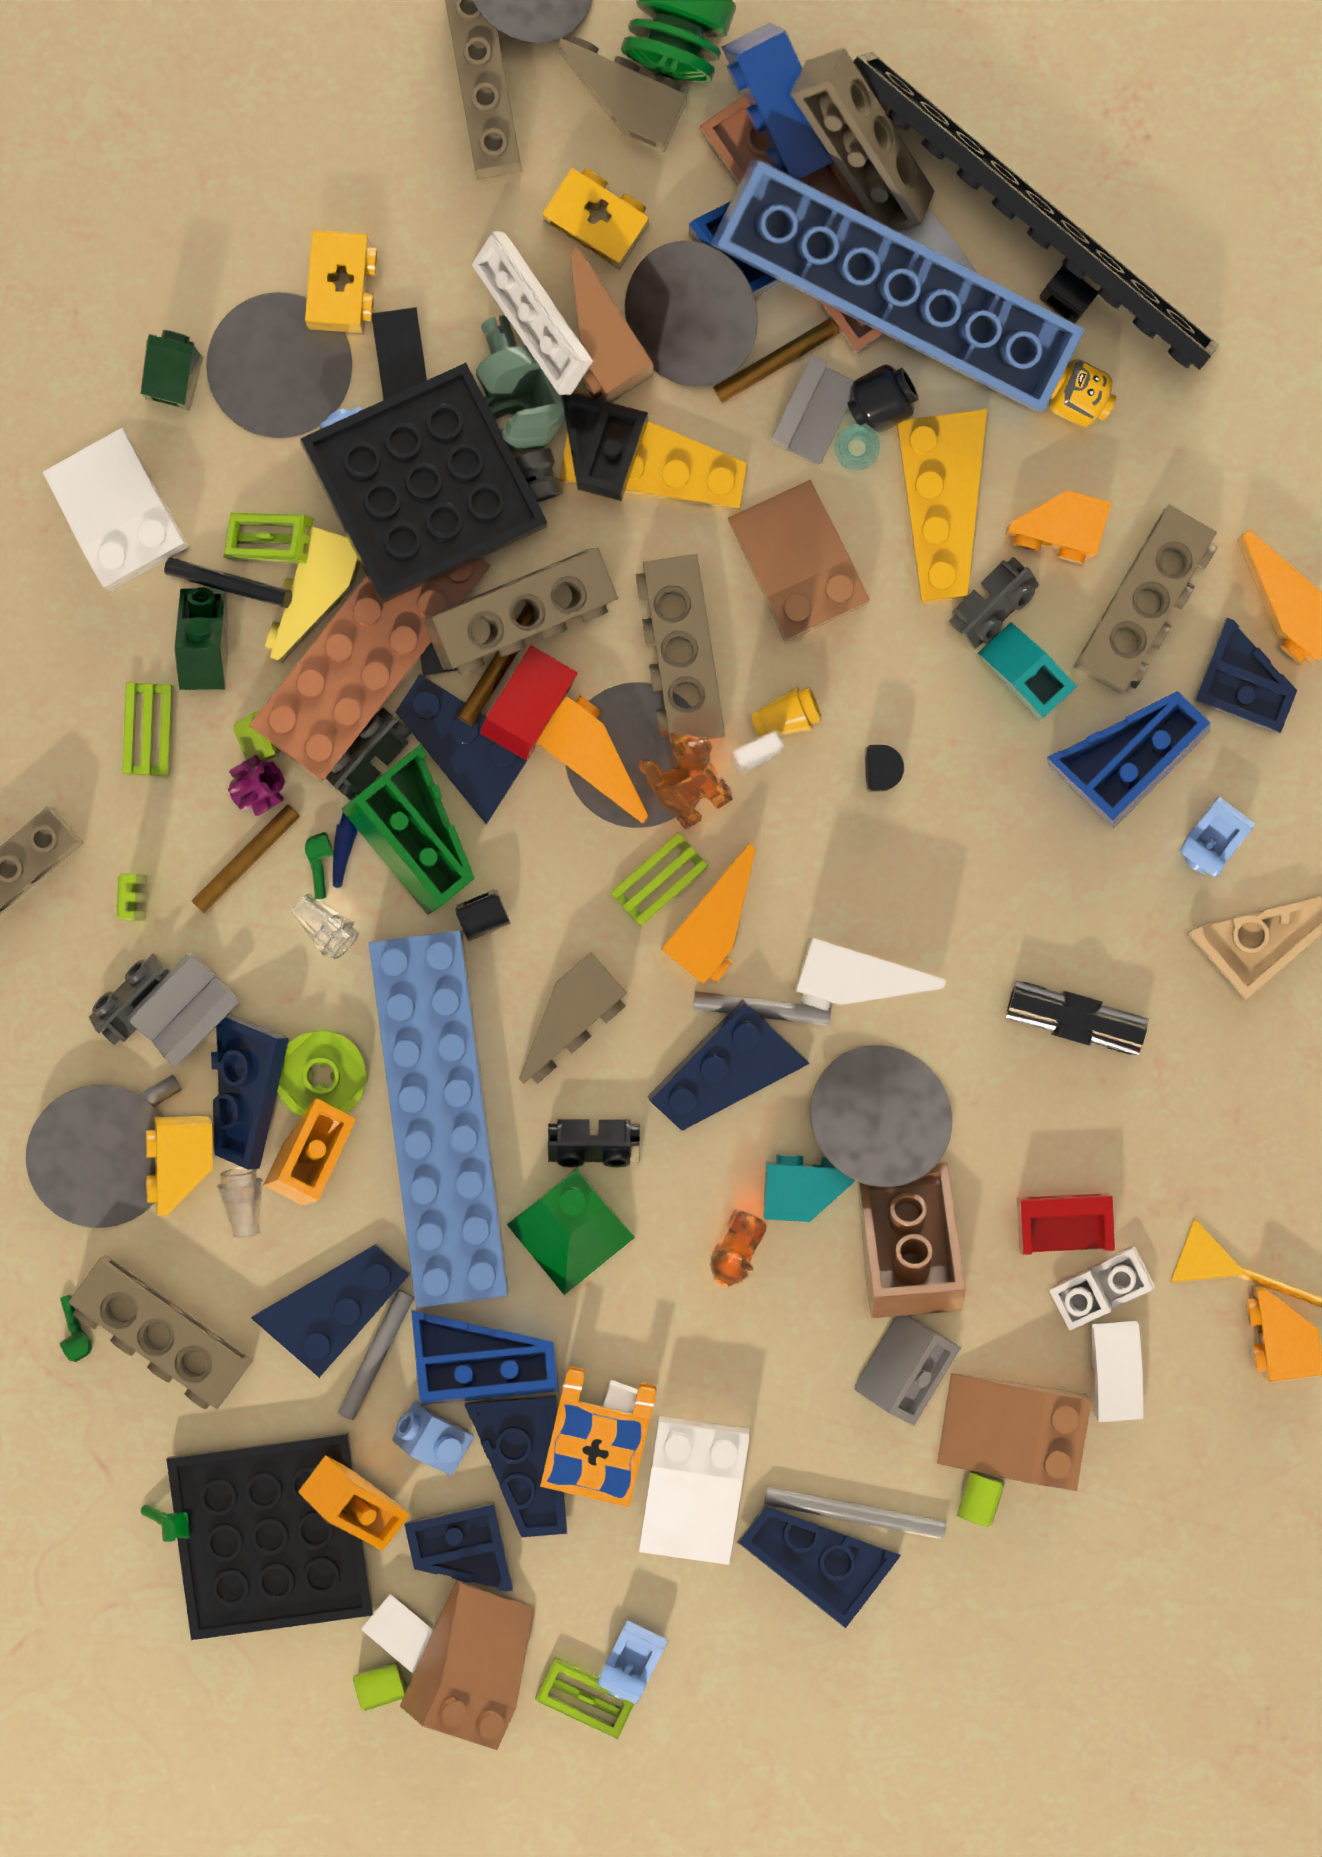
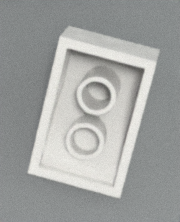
[43,428,189,592]
[794,938,946,1011]
[639,1416,750,1565]

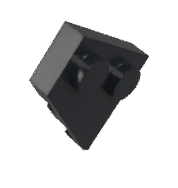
[563,393,649,501]

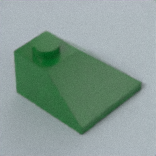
[507,1167,635,1295]

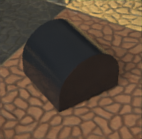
[1039,265,1098,324]
[865,745,904,792]
[455,889,511,941]

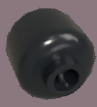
[847,364,919,433]

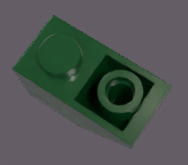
[141,330,203,410]
[174,587,228,690]

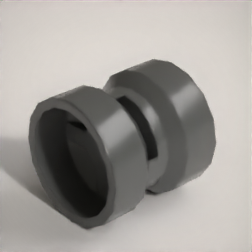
[515,448,564,503]

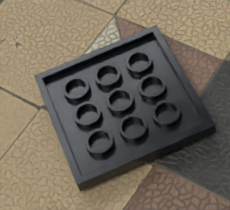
[300,363,547,604]
[166,1432,374,1640]

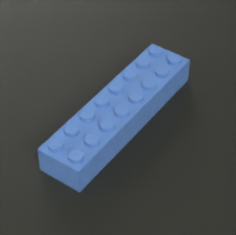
[710,160,1085,412]
[369,930,509,1308]

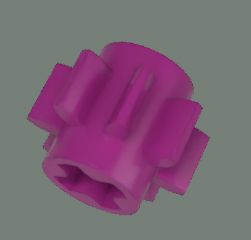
[228,755,285,816]

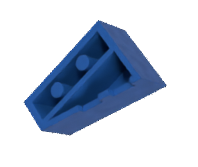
[721,23,834,180]
[1047,691,1211,829]
[411,1310,559,1405]

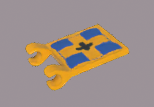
[540,1366,657,1507]

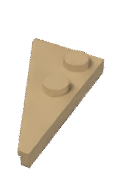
[1187,896,1322,1000]

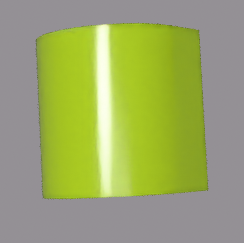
[957,1471,1005,1527]
[353,1662,408,1711]

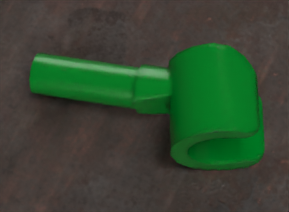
[305,832,334,899]
[60,1295,93,1362]
[141,1505,190,1542]

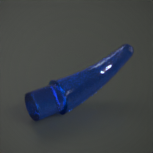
[333,812,358,888]

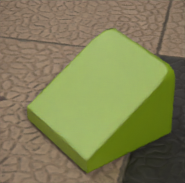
[233,711,281,763]

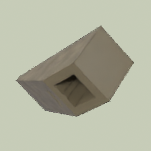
[559,37,687,153]
[519,952,627,1084]

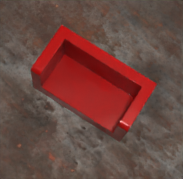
[480,645,578,760]
[1017,1193,1115,1255]

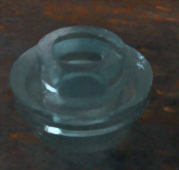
[834,424,880,471]

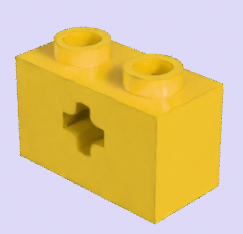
[542,168,649,270]
[305,230,377,333]

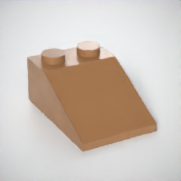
[570,247,653,403]
[728,480,870,642]
[858,1163,965,1318]
[937,1373,1091,1491]
[400,1580,534,1750]

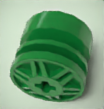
[621,0,736,83]

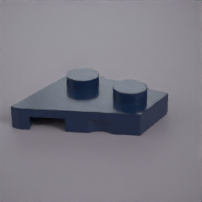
[1193,618,1297,734]
[404,1502,513,1592]

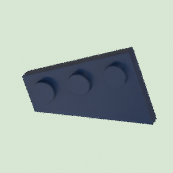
[395,674,536,825]
[648,999,810,1131]
[211,1013,289,1170]
[251,1244,410,1378]
[464,1395,567,1537]
[736,1506,901,1628]

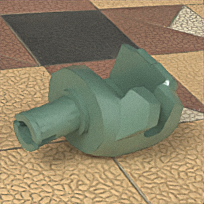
[476,315,565,450]

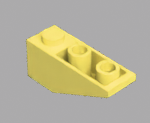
[265,526,360,663]

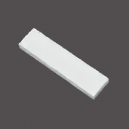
[471,231,593,395]
[731,731,783,774]

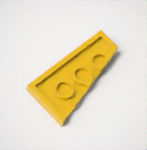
[560,389,747,510]
[897,408,988,603]

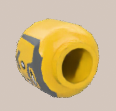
[1049,359,1116,427]

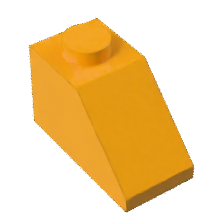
[263,1098,356,1206]
[298,1455,410,1551]

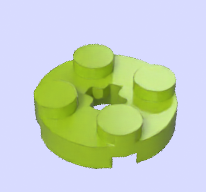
[278,1030,368,1117]

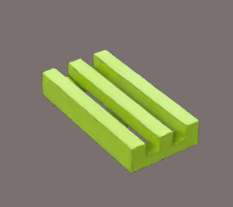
[224,513,314,563]
[122,682,173,776]
[610,832,709,927]
[116,873,147,921]
[535,1657,635,1739]

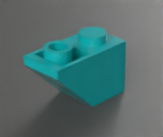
[977,622,1077,720]
[763,1154,856,1222]

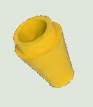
[751,687,822,738]

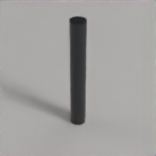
[164,558,292,608]

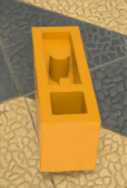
[1237,530,1322,664]
[537,695,649,824]
[661,843,756,984]

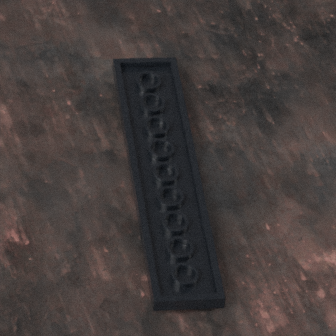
[853,52,1219,370]

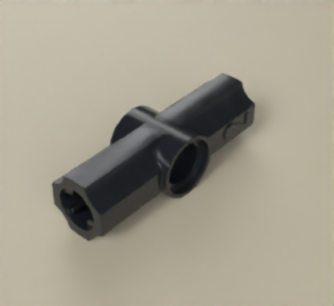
[1005,981,1149,1056]

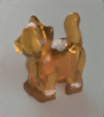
[639,733,733,829]
[710,1209,767,1287]

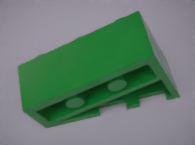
[341,744,475,915]

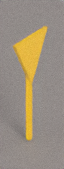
[1171,1218,1322,1308]

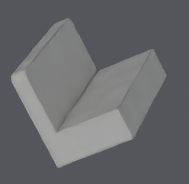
[771,355,854,465]
[127,954,240,1067]
[855,1315,961,1425]

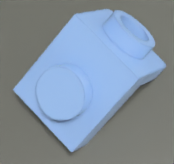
[1180,796,1255,878]
[393,1402,475,1476]
[597,1620,668,1704]

